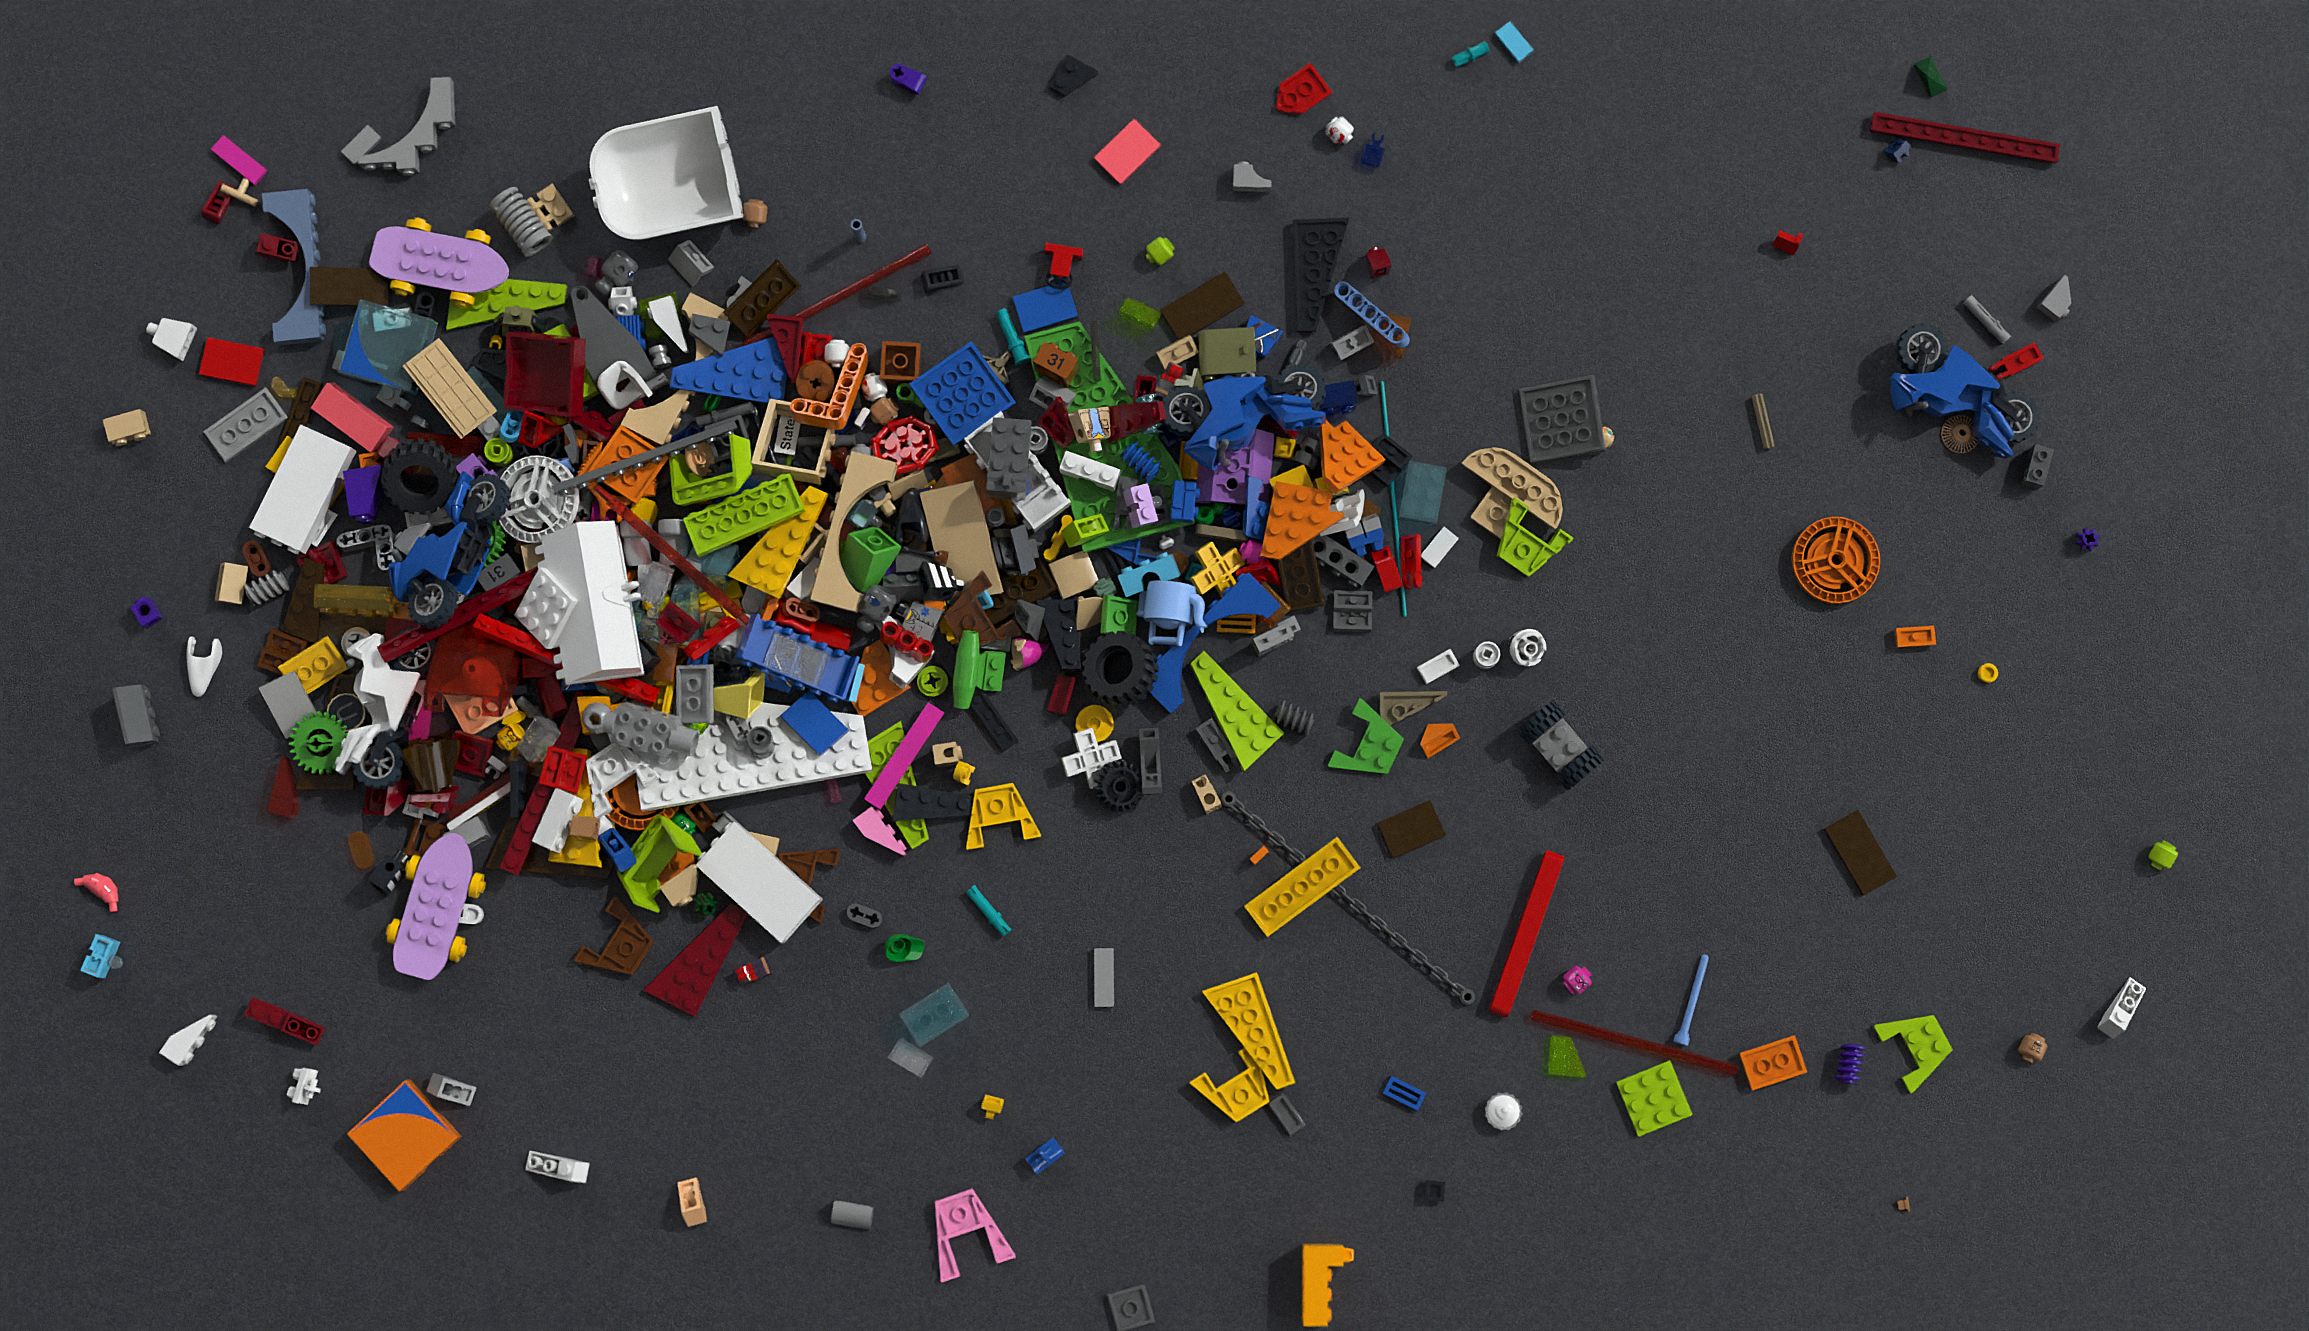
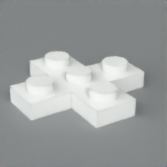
[1061,728,1122,789]

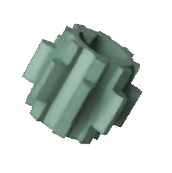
[1092,578,1117,598]

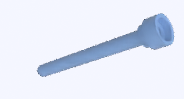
[1673,955,1709,1046]

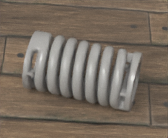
[489,187,553,257]

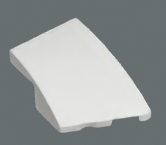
[1320,489,1364,536]

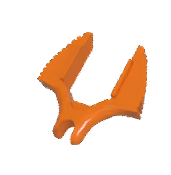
[576,442,657,523]

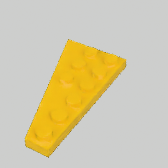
[548,748,602,868]

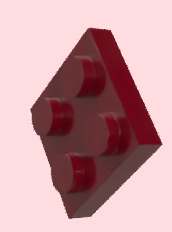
[453,730,494,778]

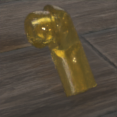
[272,377,298,398]

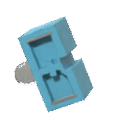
[80,934,123,978]

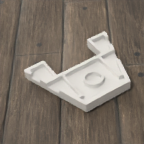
[586,743,661,819]

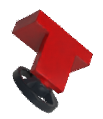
[1045,243,1084,290]

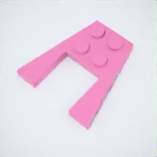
[935,1188,1016,1282]

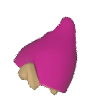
[1011,638,1048,671]

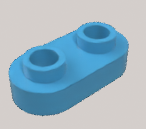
[499,410,524,443]

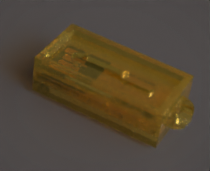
[313,584,405,618]

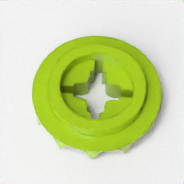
[917,666,948,697]

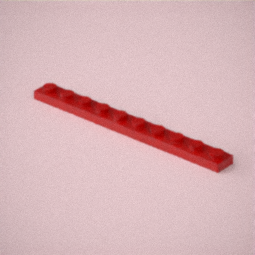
[472,613,660,707]

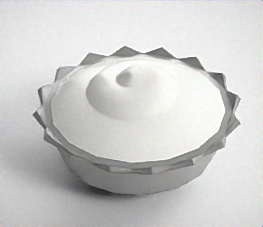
[1485,1092,1523,1130]

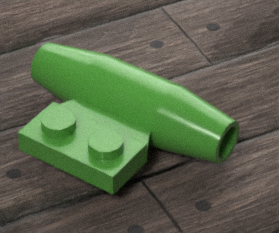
[953,630,1006,709]

